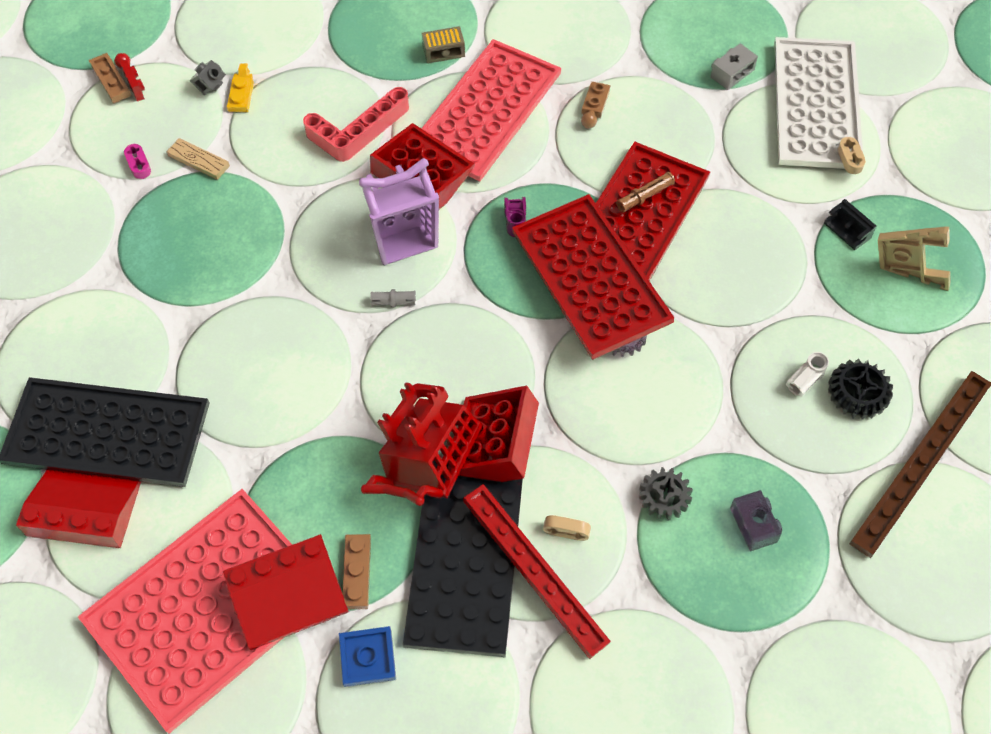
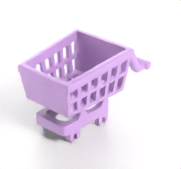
[359,158,439,265]

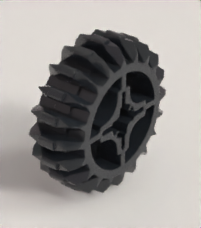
[828,358,893,420]

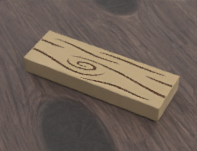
[167,138,230,180]

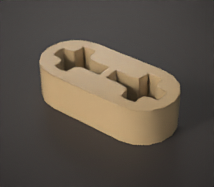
[838,137,866,174]
[543,515,591,541]

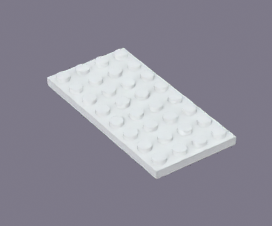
[774,37,864,169]

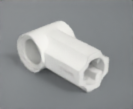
[786,352,829,397]

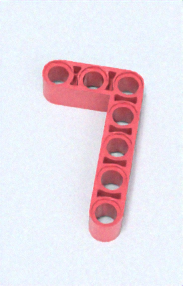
[303,87,409,162]

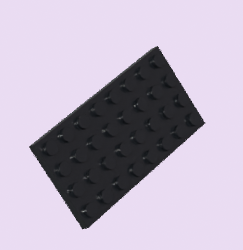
[0,377,210,487]
[403,460,523,657]

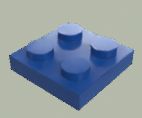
[339,626,396,687]

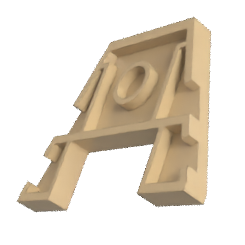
[878,226,951,291]

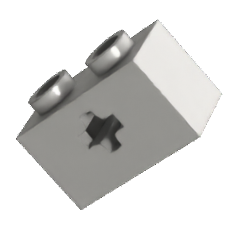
[711,43,758,90]

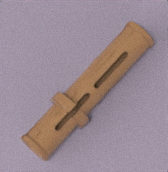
[616,172,675,213]

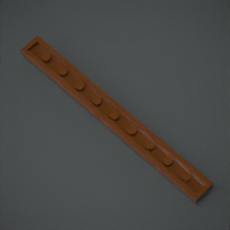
[849,371,991,559]

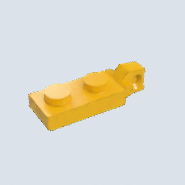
[227,63,254,112]

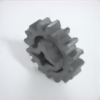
[639,467,693,520]

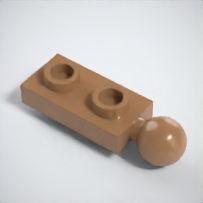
[581,81,611,129]

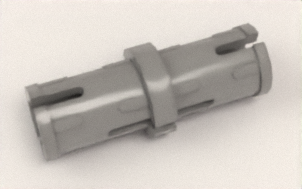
[371,289,416,307]

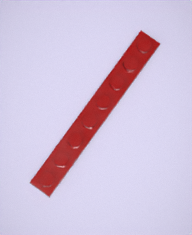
[463,484,611,659]

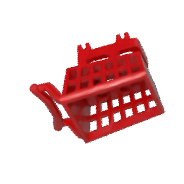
[361,382,483,506]

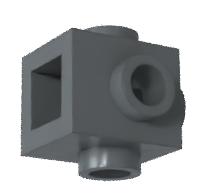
[189,60,226,95]

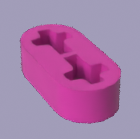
[124,144,151,179]

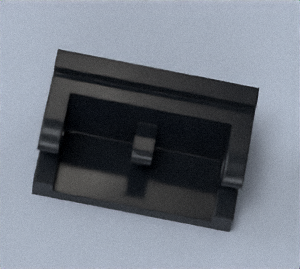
[824,199,877,250]

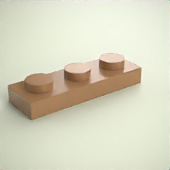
[89,53,132,104]
[343,534,371,609]

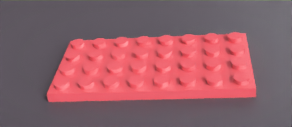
[422,39,561,181]

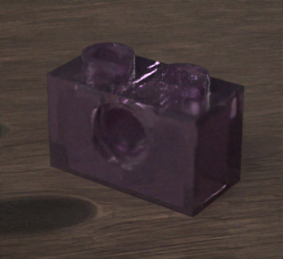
[730,490,782,552]

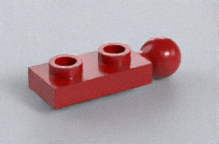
[114,53,145,102]

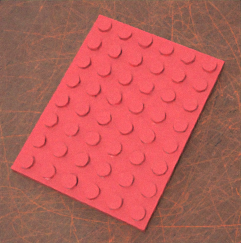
[78,489,292,734]

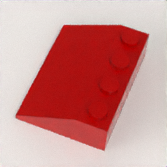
[370,123,475,210]
[448,385,539,482]
[16,470,141,549]
[223,534,349,650]

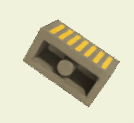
[422,26,465,64]

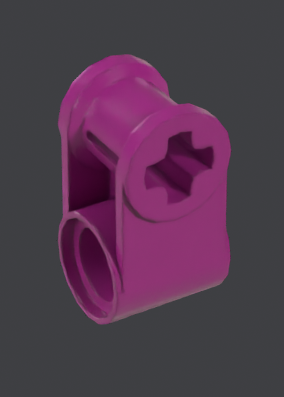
[504,197,526,237]

